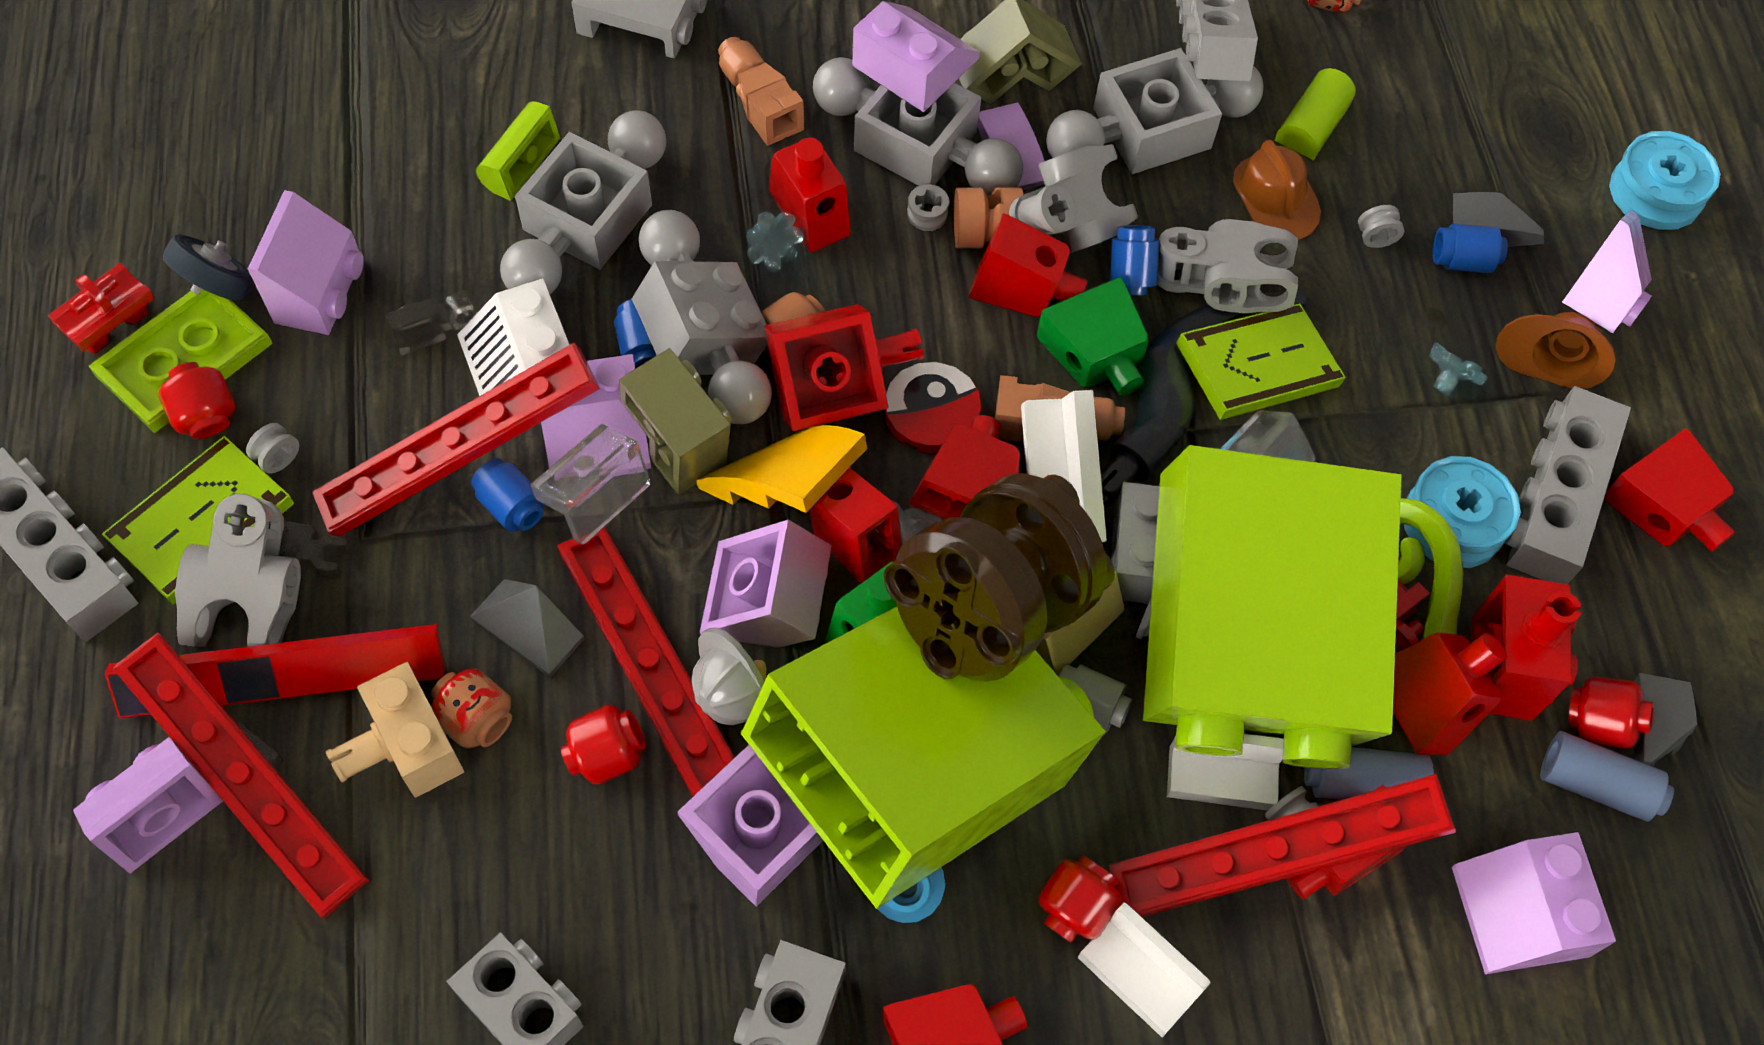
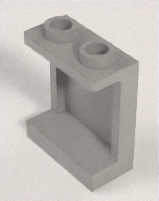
[572,0,707,59]

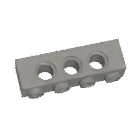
[1176,0,1258,81]
[1505,386,1631,584]
[0,447,139,643]
[733,940,846,1045]

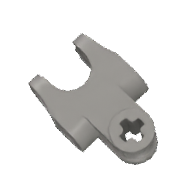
[1009,144,1138,253]
[1157,219,1298,313]
[175,494,301,647]

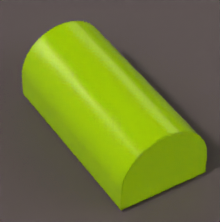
[1274,68,1356,160]
[476,102,560,201]

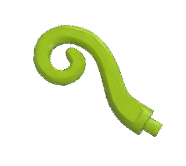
[1398,498,1463,640]

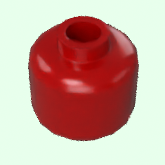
[158,362,236,440]
[1569,676,1654,749]
[561,705,647,785]
[1038,855,1122,943]

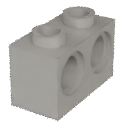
[446,932,584,1045]

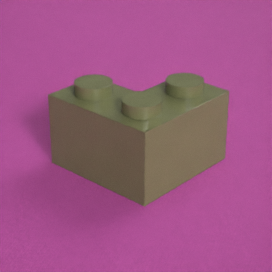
[959,0,1082,104]
[619,348,732,496]

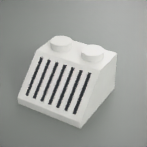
[457,278,569,396]

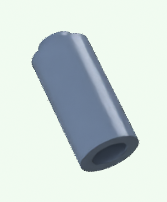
[1540,731,1674,822]
[1304,747,1434,800]

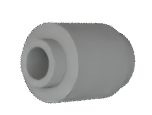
[1059,664,1133,733]

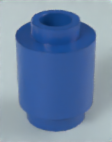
[1433,224,1508,273]
[1110,225,1160,295]
[614,299,657,369]
[471,458,546,532]

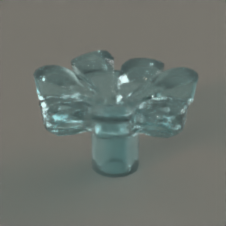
[746,211,804,272]
[1429,342,1488,396]

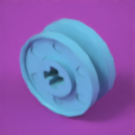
[1609,131,1721,230]
[1404,456,1521,568]

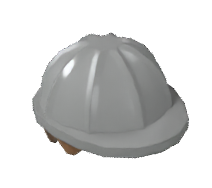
[692,627,766,725]

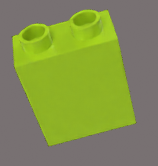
[1143,445,1402,769]
[741,607,1106,909]

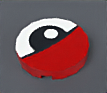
[884,362,981,454]

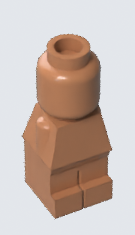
[718,37,804,146]
[995,375,1125,442]

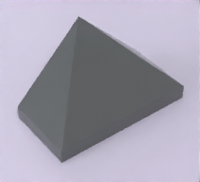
[470,579,584,678]

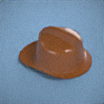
[1233,139,1321,240]
[1496,312,1616,389]

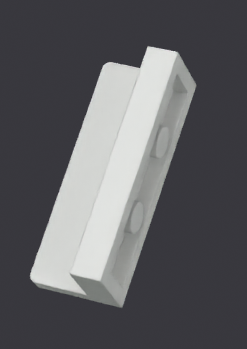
[1021,390,1107,543]

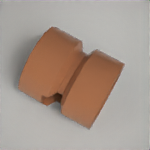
[954,187,1024,249]

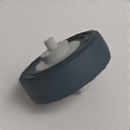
[163,234,253,301]

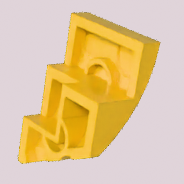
[696,425,867,513]

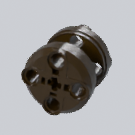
[884,473,1115,681]

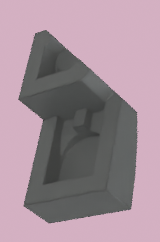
[1453,192,1544,247]
[1633,673,1697,767]

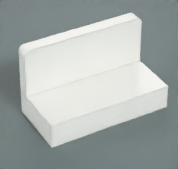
[1167,734,1284,810]
[1078,903,1211,1037]

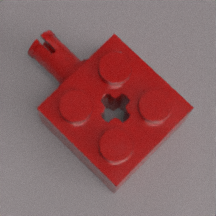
[763,304,924,431]
[1471,574,1581,721]

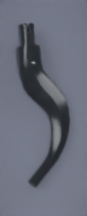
[1100,290,1306,507]

